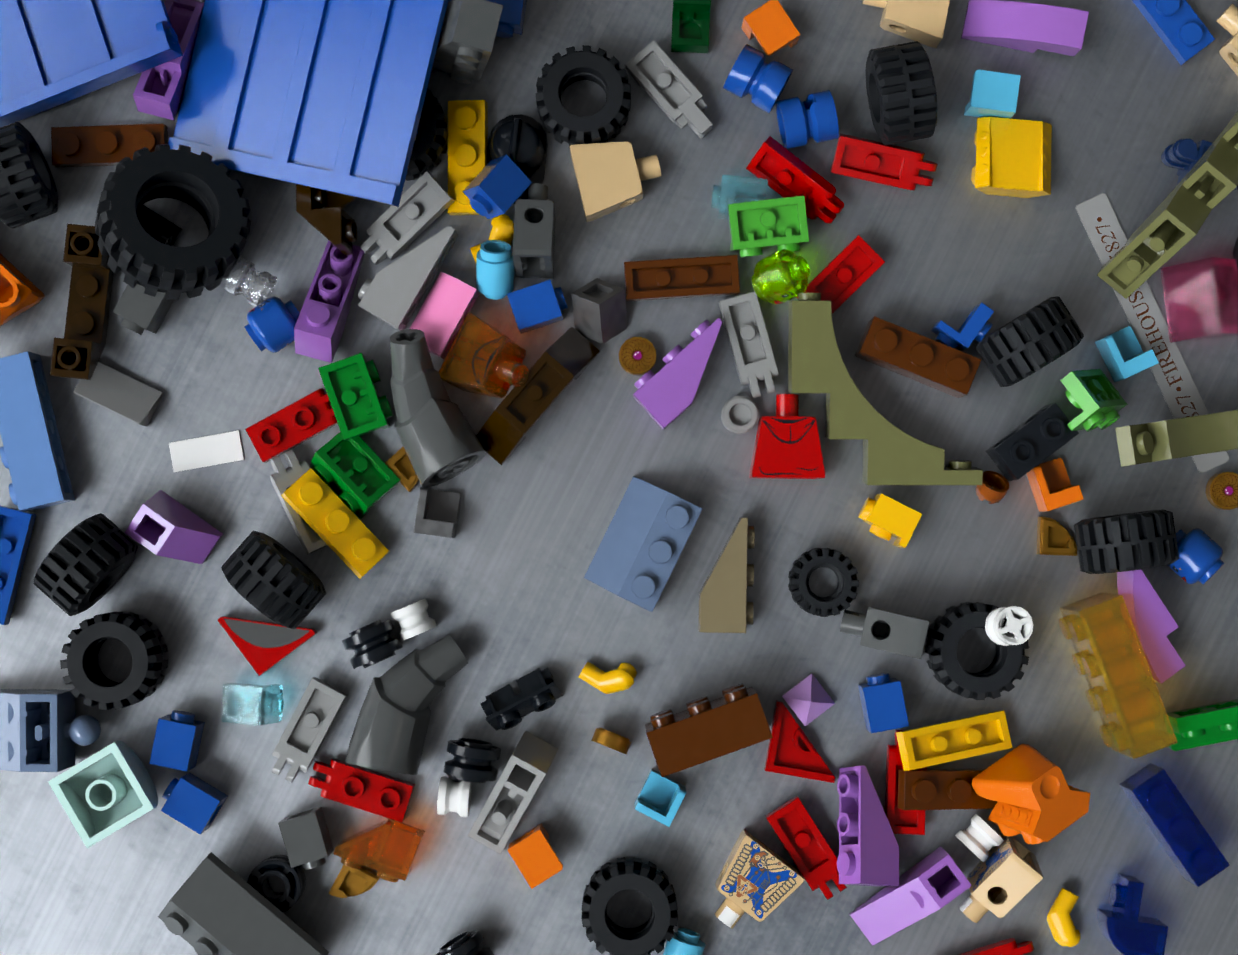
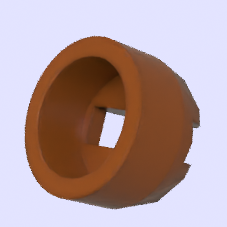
[975,471,1009,504]

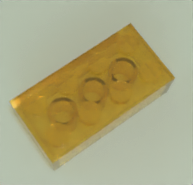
[1059,592,1178,759]

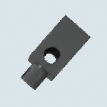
[512,183,556,279]
[840,607,929,659]

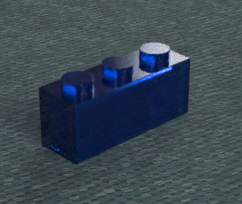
[1119,763,1230,887]

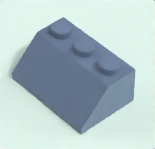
[584,476,703,612]

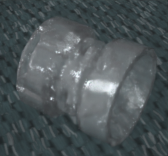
[224,258,277,307]

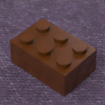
[645,683,773,777]

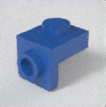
[931,303,994,351]

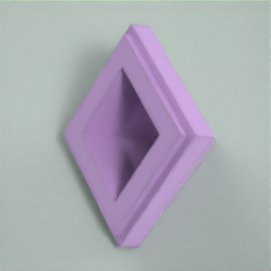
[782,673,835,726]

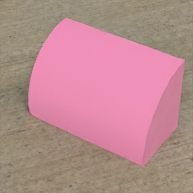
[409,272,480,359]

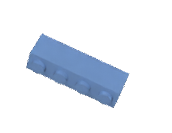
[0,351,75,511]

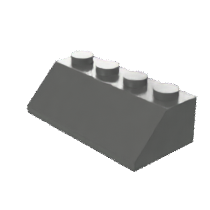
[158,852,329,955]

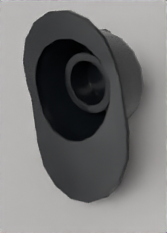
[487,114,548,204]

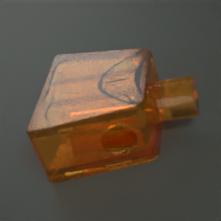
[439,312,529,399]

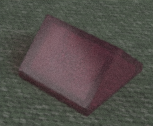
[1160,257,1238,343]

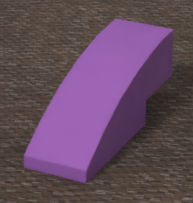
[133,0,204,121]
[961,0,1089,57]
[1117,569,1186,684]

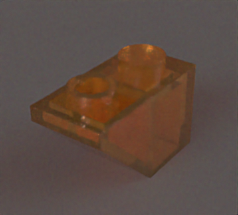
[333,819,425,882]

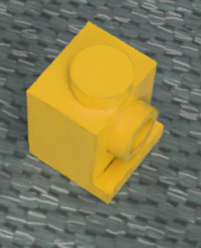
[858,493,922,548]

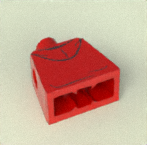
[750,394,825,479]

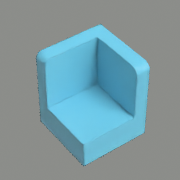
[964,70,1021,118]
[1095,326,1159,382]
[634,769,687,827]

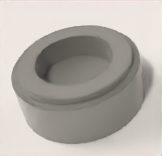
[721,396,759,434]

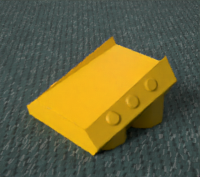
[971,117,1052,198]

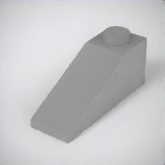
[358,226,458,331]
[468,731,558,854]

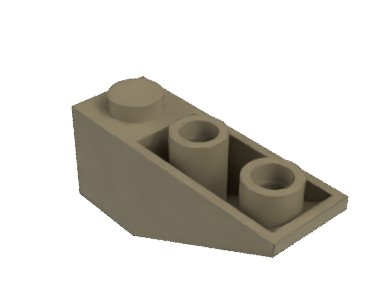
[698,518,755,633]

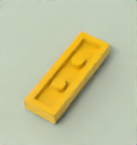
[448,100,488,216]
[281,468,389,579]
[896,710,1012,771]

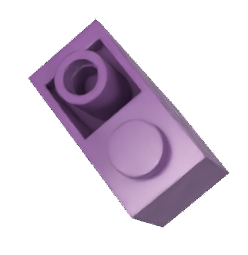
[125,490,223,564]

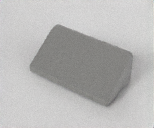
[73,362,164,427]

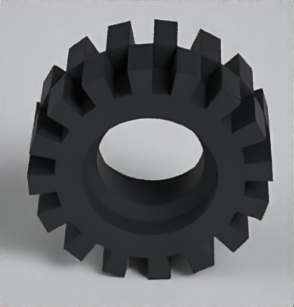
[788,548,859,617]

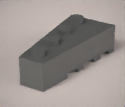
[432,0,503,84]

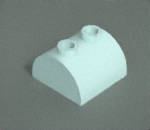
[48,741,158,848]

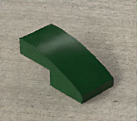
[671,0,711,53]

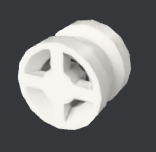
[391,598,437,641]
[985,606,1033,646]
[437,776,472,817]
[955,814,1004,863]

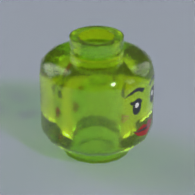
[751,249,810,305]

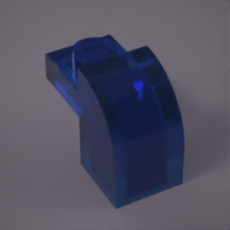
[1097,874,1168,955]

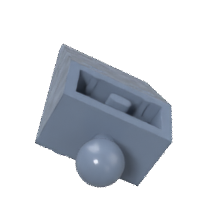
[0,689,101,772]

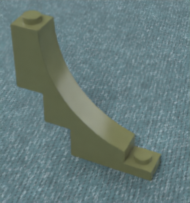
[1097,111,1238,299]
[788,293,983,485]
[1115,410,1238,467]

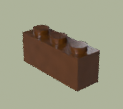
[855,316,982,398]

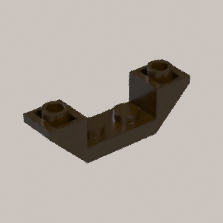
[296,184,358,255]
[50,224,114,380]
[476,327,600,465]

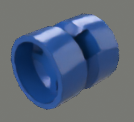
[723,44,793,114]
[776,90,839,149]

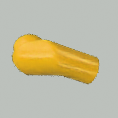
[470,214,514,262]
[578,661,637,694]
[1047,887,1081,947]

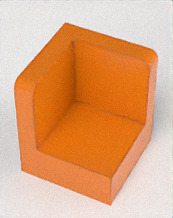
[741,0,801,56]
[1026,458,1084,512]
[507,823,563,889]

